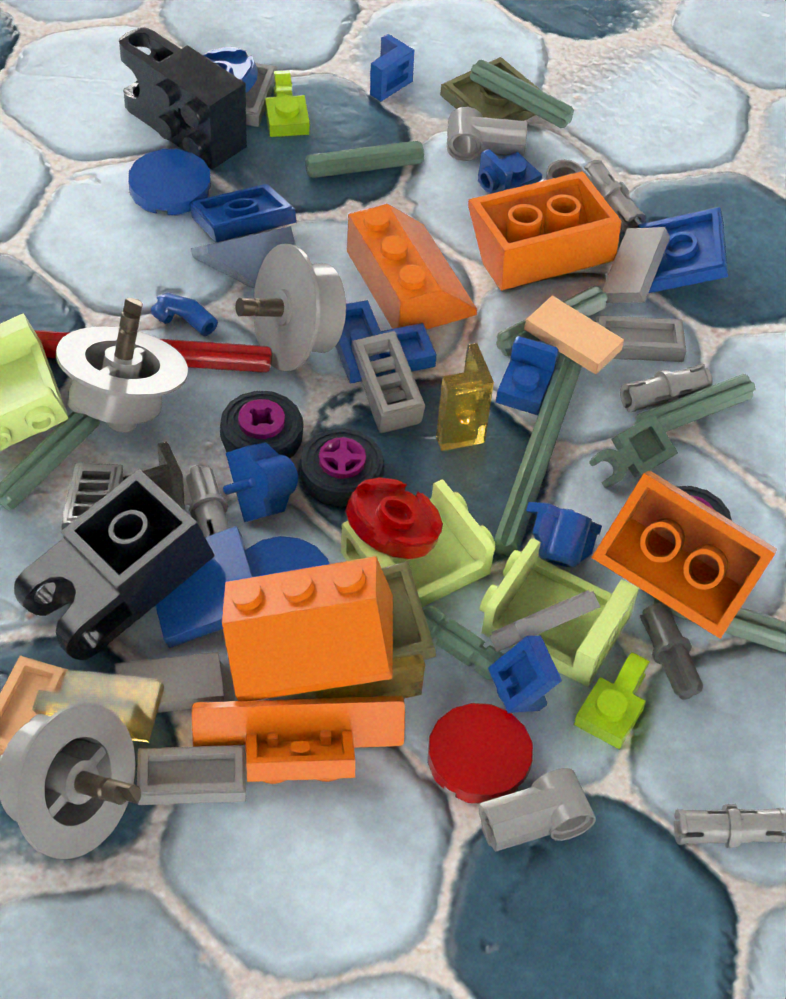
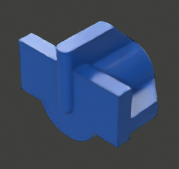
[223,442,298,522]
[526,502,602,568]

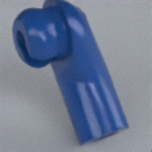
[151,292,218,336]

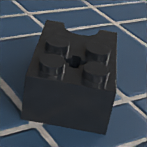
[119,27,247,170]
[14,469,215,660]

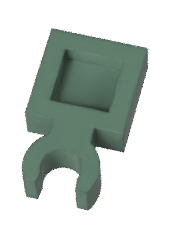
[589,414,678,487]

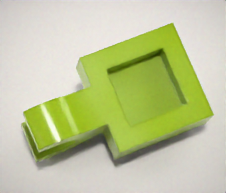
[265,70,310,137]
[574,652,650,750]

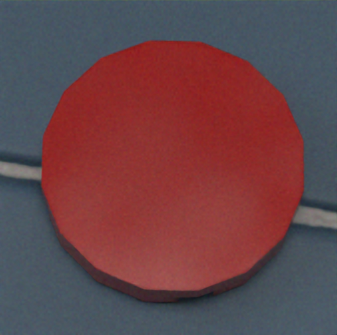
[346,477,443,559]
[427,703,533,804]

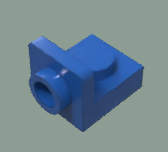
[370,34,415,102]
[478,149,542,194]
[495,336,559,415]
[488,635,562,713]

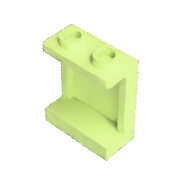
[0,313,69,451]
[341,479,496,607]
[479,538,639,687]

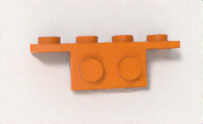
[192,696,405,784]

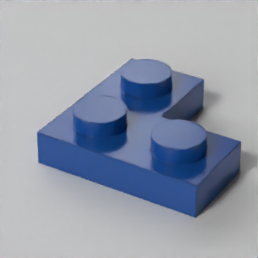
[335,300,437,384]

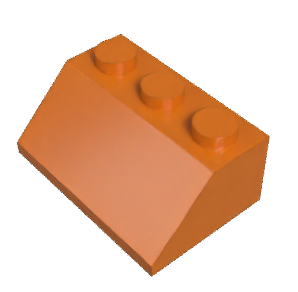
[468,171,622,291]
[347,203,477,330]
[591,471,777,639]
[222,556,393,701]

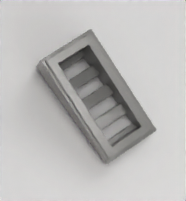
[351,331,425,433]
[61,463,123,538]

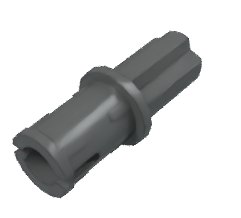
[640,602,703,700]

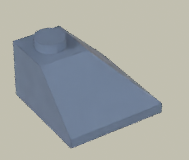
[191,226,295,288]

